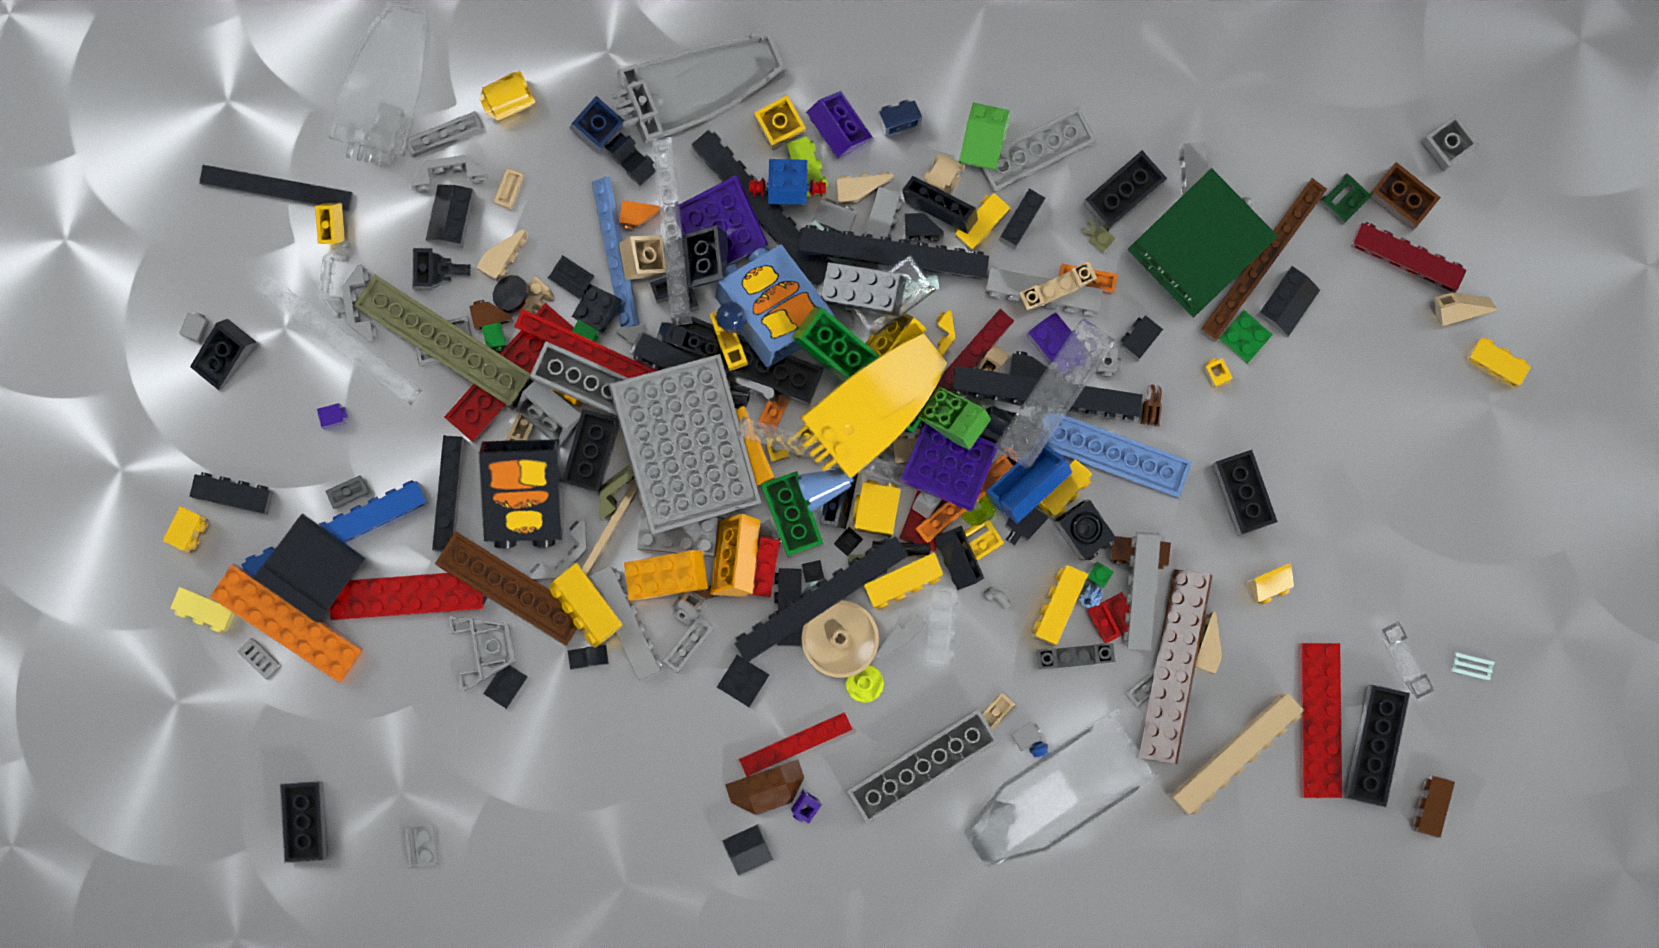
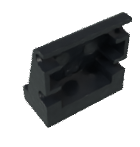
[253,513,366,624]

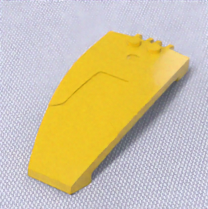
[800,333,947,478]

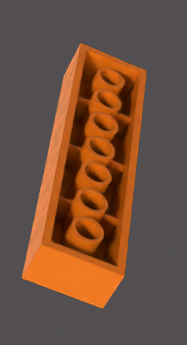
[210,563,363,683]

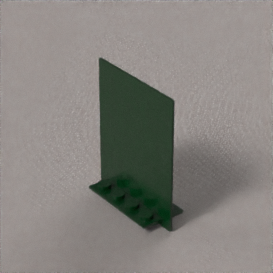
[1127,168,1278,318]

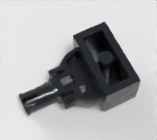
[412,248,471,289]

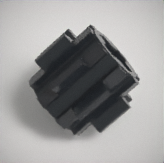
[730,384,750,409]

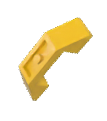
[936,309,955,357]

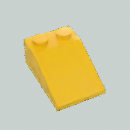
[1246,563,1293,605]

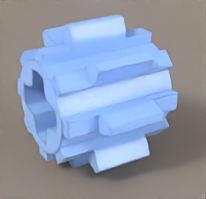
[1078,583,1103,608]

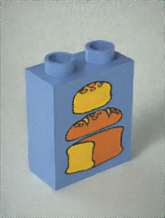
[715,244,834,369]

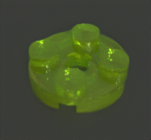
[961,494,996,526]

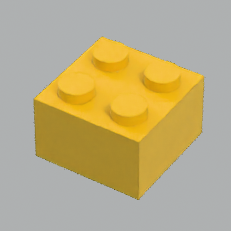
[754,95,806,150]
[162,506,208,553]

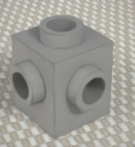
[1093,348,1121,377]
[672,592,704,625]

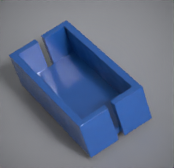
[986,441,1072,523]

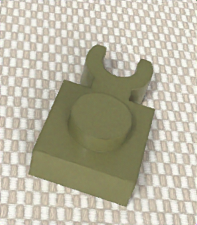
[1081,220,1116,254]

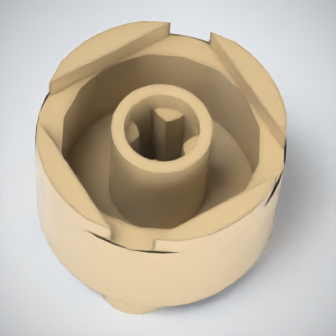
[924,153,965,195]

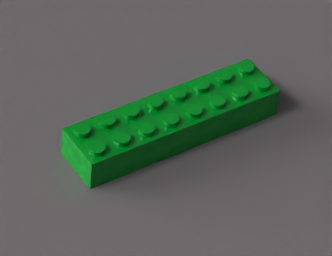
[791,307,930,433]

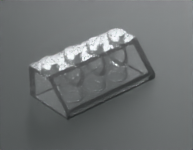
[854,256,936,335]

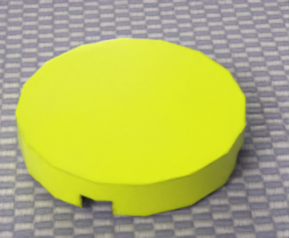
[846,665,884,703]

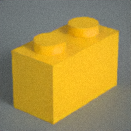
[315,203,345,244]

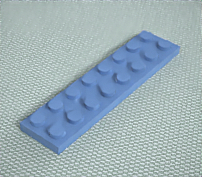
[1035,409,1192,498]

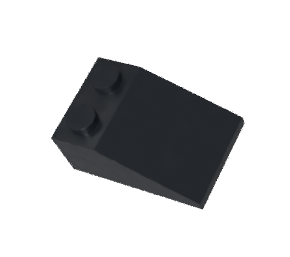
[682,226,729,289]
[190,318,256,390]

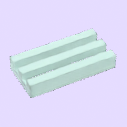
[1451,653,1494,681]

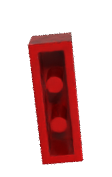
[752,535,780,598]

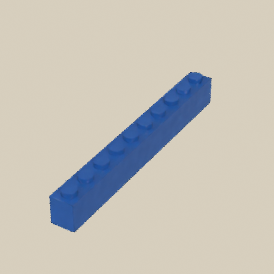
[241,480,429,576]

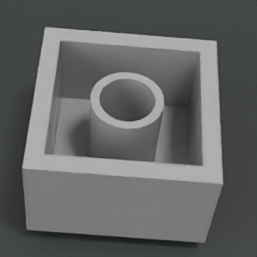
[1422,114,1479,171]

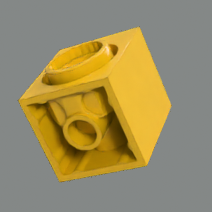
[852,480,901,537]

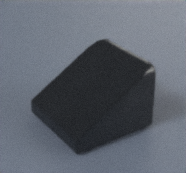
[834,527,863,556]

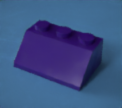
[806,91,872,159]
[1026,312,1092,378]

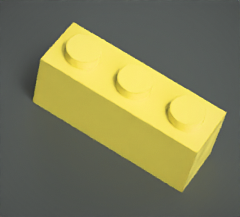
[170,587,235,633]

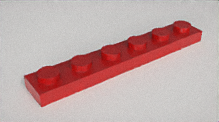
[739,712,853,777]

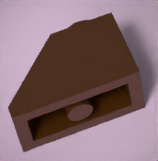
[469,300,513,331]

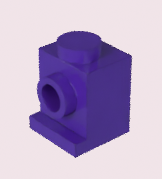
[791,789,822,824]

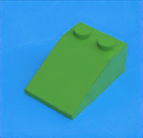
[959,102,1011,170]

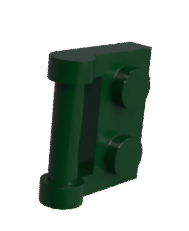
[1320,173,1371,224]

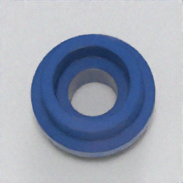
[1029,741,1048,757]

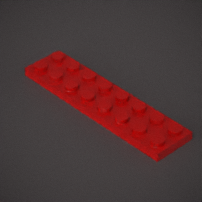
[444,303,574,443]
[330,573,484,620]
[1301,643,1342,798]

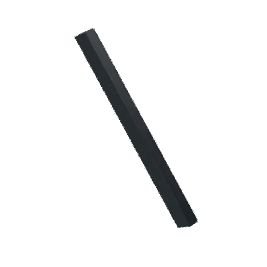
[199,165,353,211]

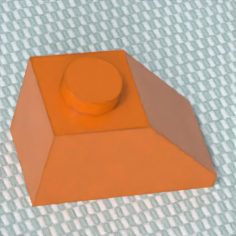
[619,200,661,231]

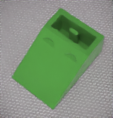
[918,387,991,450]

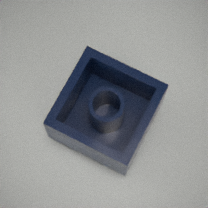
[570,96,625,153]

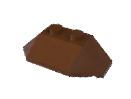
[725,760,804,815]

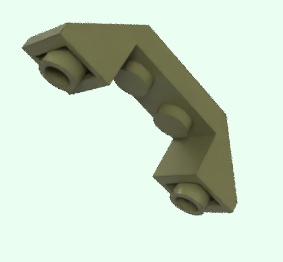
[599,463,635,520]

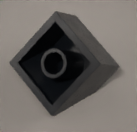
[722,824,774,876]

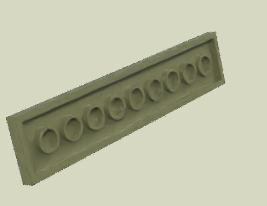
[353,274,531,407]

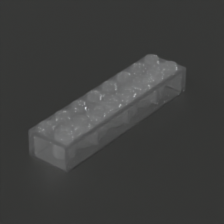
[995,318,1116,468]

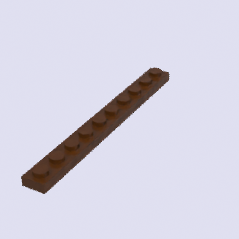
[1201,178,1327,341]

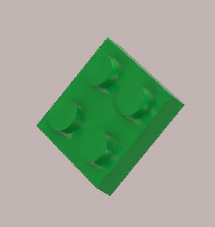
[1219,310,1273,364]

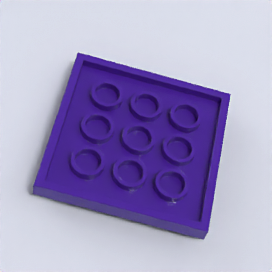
[671,175,769,266]
[900,423,999,512]

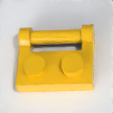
[964,515,1004,561]

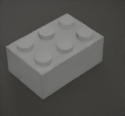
[516,381,581,446]

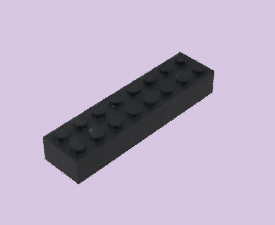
[676,312,824,406]

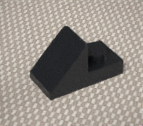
[567,645,609,670]

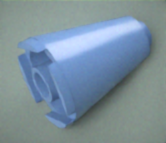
[798,469,854,511]

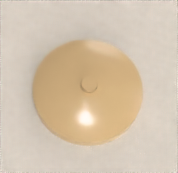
[802,600,879,678]

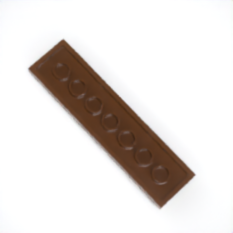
[435,531,577,646]

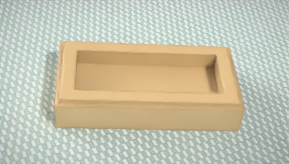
[493,167,525,210]

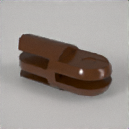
[1141,384,1162,427]

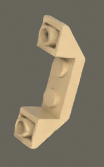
[1019,261,1097,310]

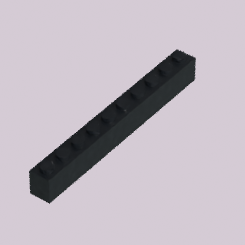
[691,129,831,289]
[797,225,989,280]
[950,366,1143,421]
[734,536,908,663]

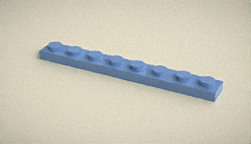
[592,177,639,327]

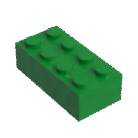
[761,471,824,558]

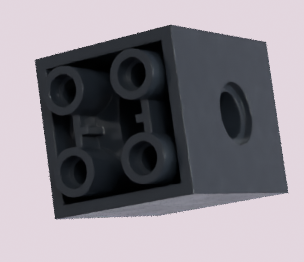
[1053,499,1116,561]

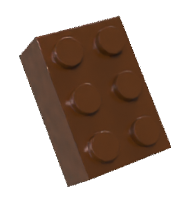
[1370,162,1441,230]

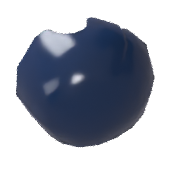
[716,302,747,333]

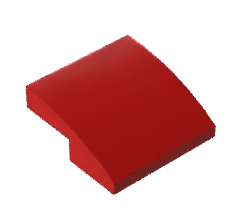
[1087,592,1130,643]

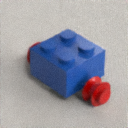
[749,159,826,205]

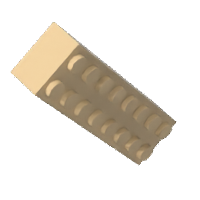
[1169,693,1303,815]

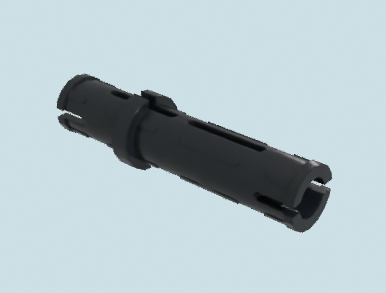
[872,541,931,556]

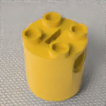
[480,70,536,121]

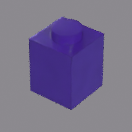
[317,403,348,429]

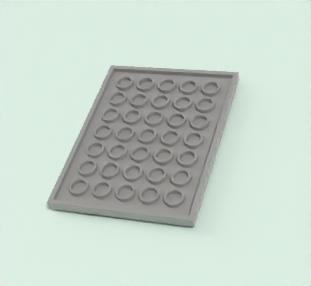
[609,354,761,535]

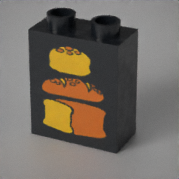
[479,439,564,549]

